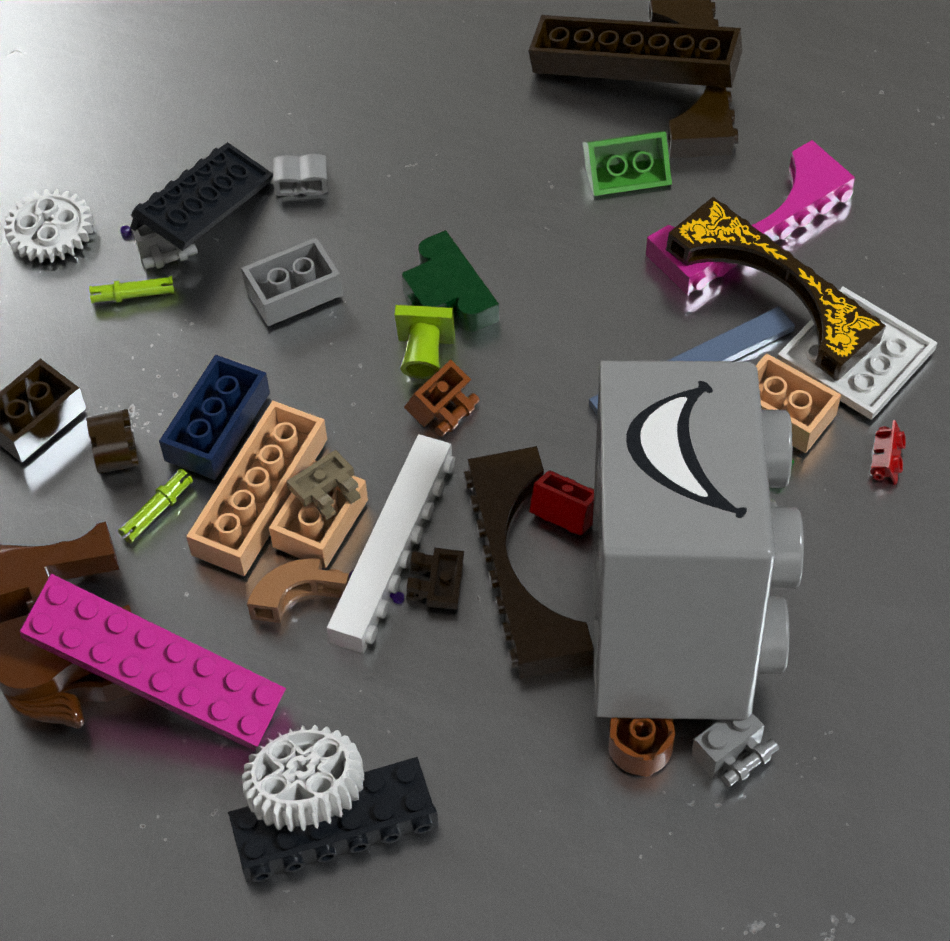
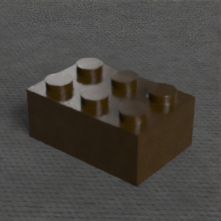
[0,358,86,462]

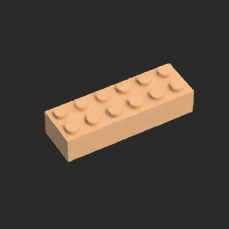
[186,400,327,577]

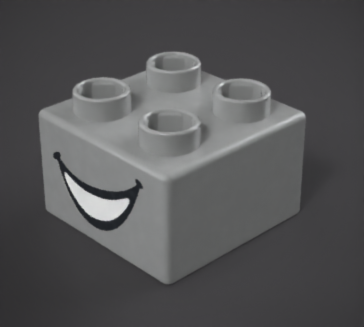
[593,360,804,720]

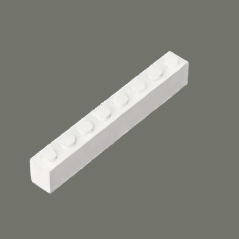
[327,434,455,654]

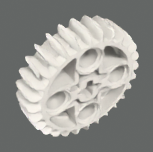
[242,725,365,832]

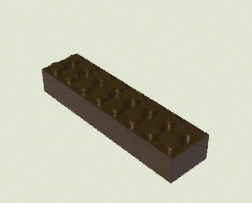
[528,15,742,88]

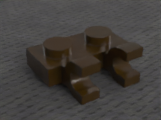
[406,547,464,610]

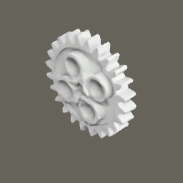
[4,189,94,263]

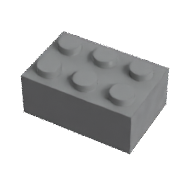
[241,237,343,326]

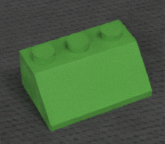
[583,131,672,196]

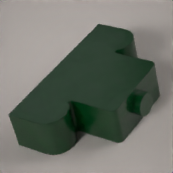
[402,230,499,332]

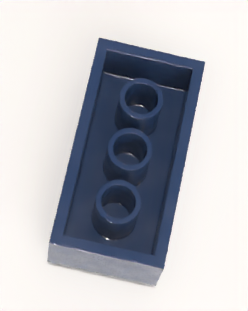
[159,354,270,480]

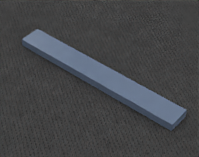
[589,306,795,415]

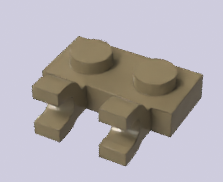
[286,449,361,520]

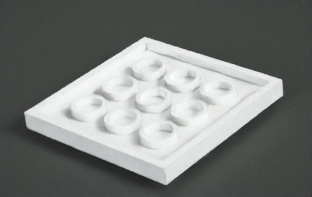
[777,287,937,420]

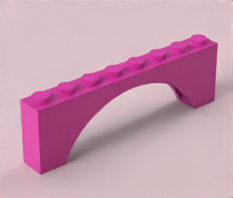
[646,140,855,295]

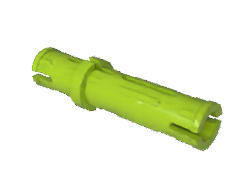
[89,276,174,304]
[118,469,193,544]

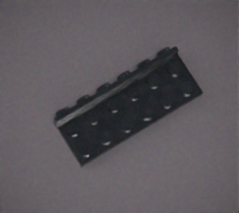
[130,142,273,251]
[228,757,438,882]

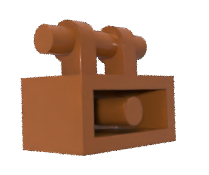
[404,360,480,437]

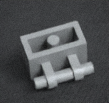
[130,222,198,270]
[691,713,779,787]

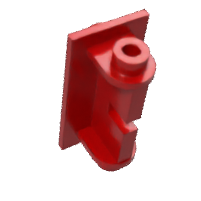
[870,420,906,485]

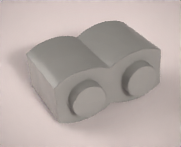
[273,154,328,197]

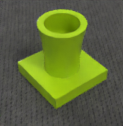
[394,305,455,379]

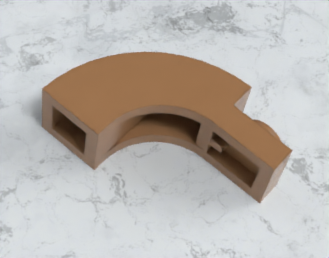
[247,558,349,623]

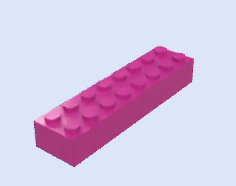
[20,574,286,751]

